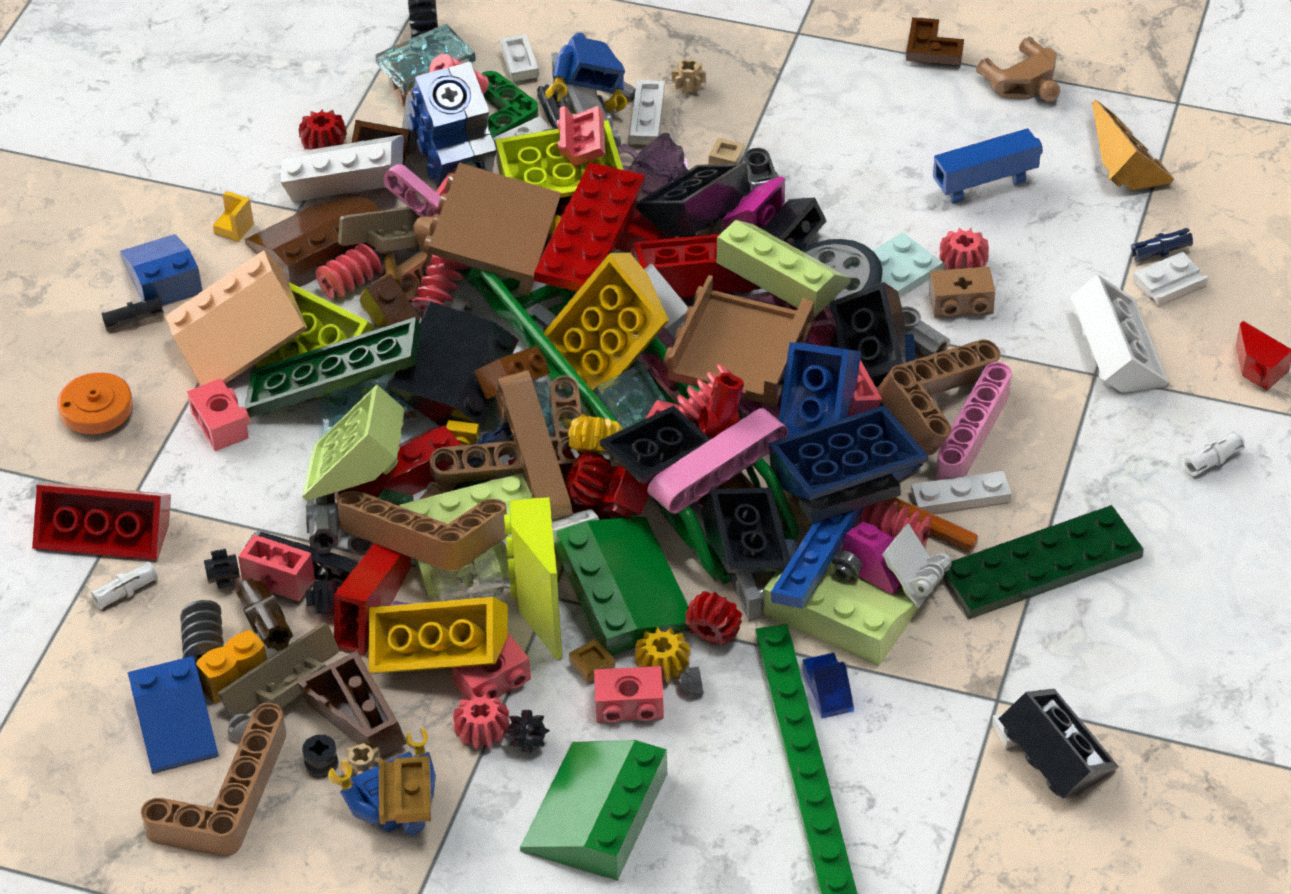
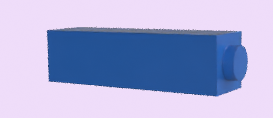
[933,128,1043,204]

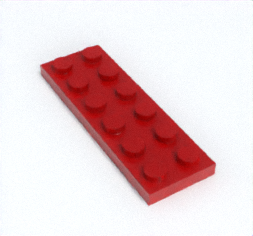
[534,162,646,292]

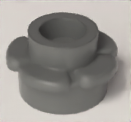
[832,550,863,580]
[680,665,704,698]

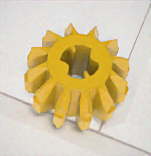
[568,416,623,456]
[634,627,691,684]

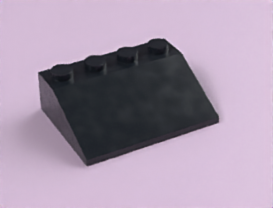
[386,301,519,426]

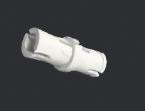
[1184,431,1245,476]
[91,561,158,610]

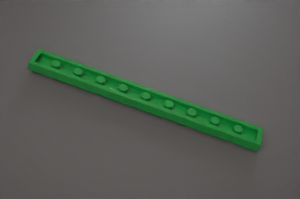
[755,624,857,894]

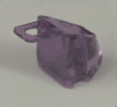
[617,133,688,194]

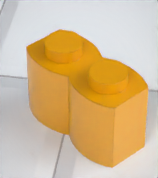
[196,630,267,703]

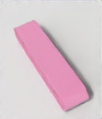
[936,362,1012,480]
[648,408,788,514]

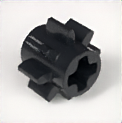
[204,548,240,589]
[306,580,339,614]
[504,710,550,753]

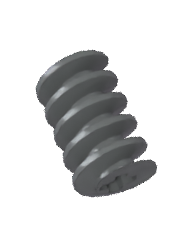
[180,600,224,668]

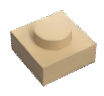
[709,138,745,164]

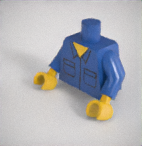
[545,33,627,112]
[328,727,436,836]

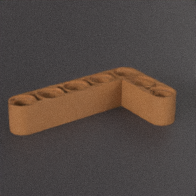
[877,339,1001,455]
[495,370,573,521]
[430,376,582,484]
[336,491,508,570]
[141,703,286,856]

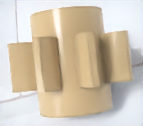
[671,59,706,94]
[341,743,382,782]

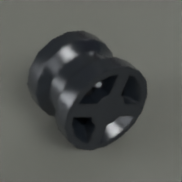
[302,734,339,778]

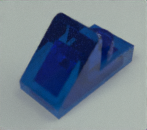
[802,653,854,718]

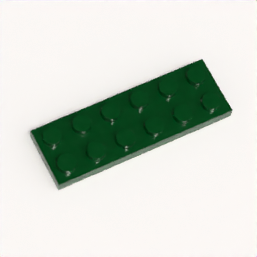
[244,317,421,417]
[943,505,1144,619]

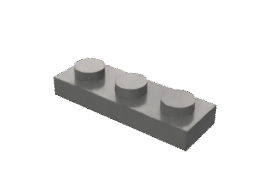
[798,473,901,523]

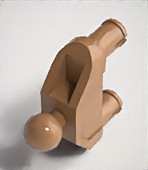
[976,36,1061,102]

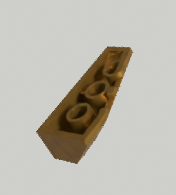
[1092,99,1174,191]

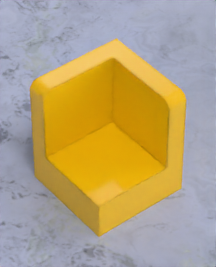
[213,191,254,242]

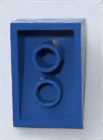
[120,234,203,306]
[779,342,861,437]
[127,656,219,774]

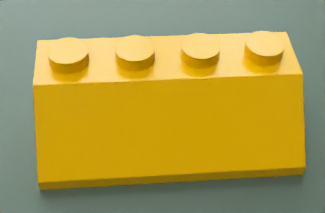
[369,597,508,674]

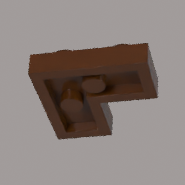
[906,17,964,65]

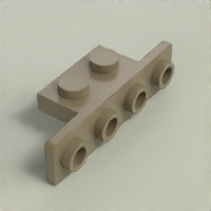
[338,207,433,254]
[218,623,339,718]

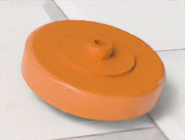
[57,372,133,434]

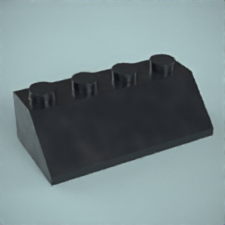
[635,163,751,238]

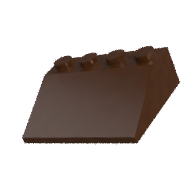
[245,193,381,287]

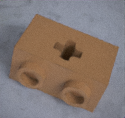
[929,267,995,318]

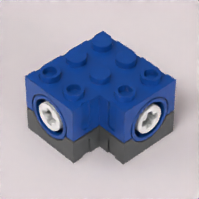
[407,62,497,188]

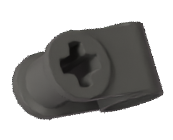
[744,148,779,191]

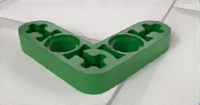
[482,71,539,138]

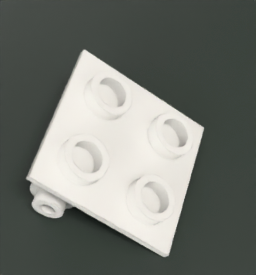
[882,523,951,608]

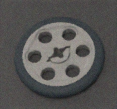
[773,239,883,324]

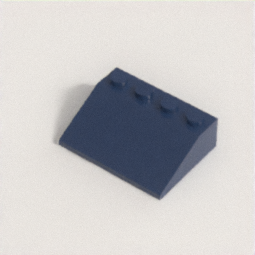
[769,405,928,500]

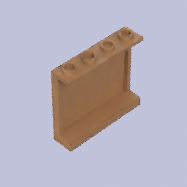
[422,163,561,296]
[664,275,814,406]

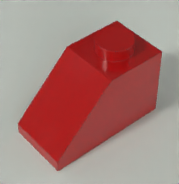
[1236,321,1291,391]

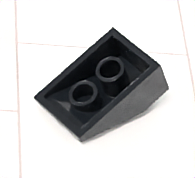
[829,282,906,380]
[599,405,711,483]
[701,487,790,573]

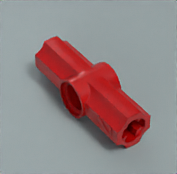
[699,373,744,439]

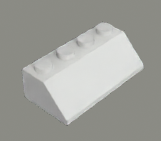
[280,135,404,202]
[1071,274,1170,393]

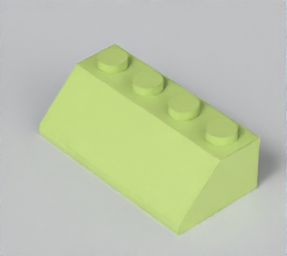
[716,220,851,317]

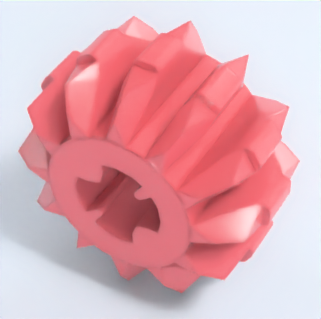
[939,228,989,270]
[453,692,510,750]

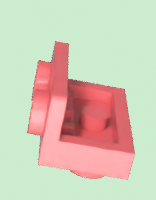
[557,106,605,166]

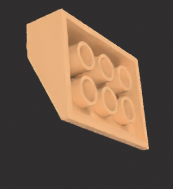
[166,250,307,385]

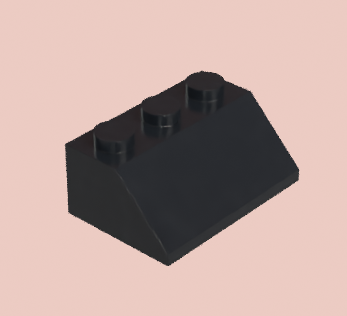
[998,688,1119,799]

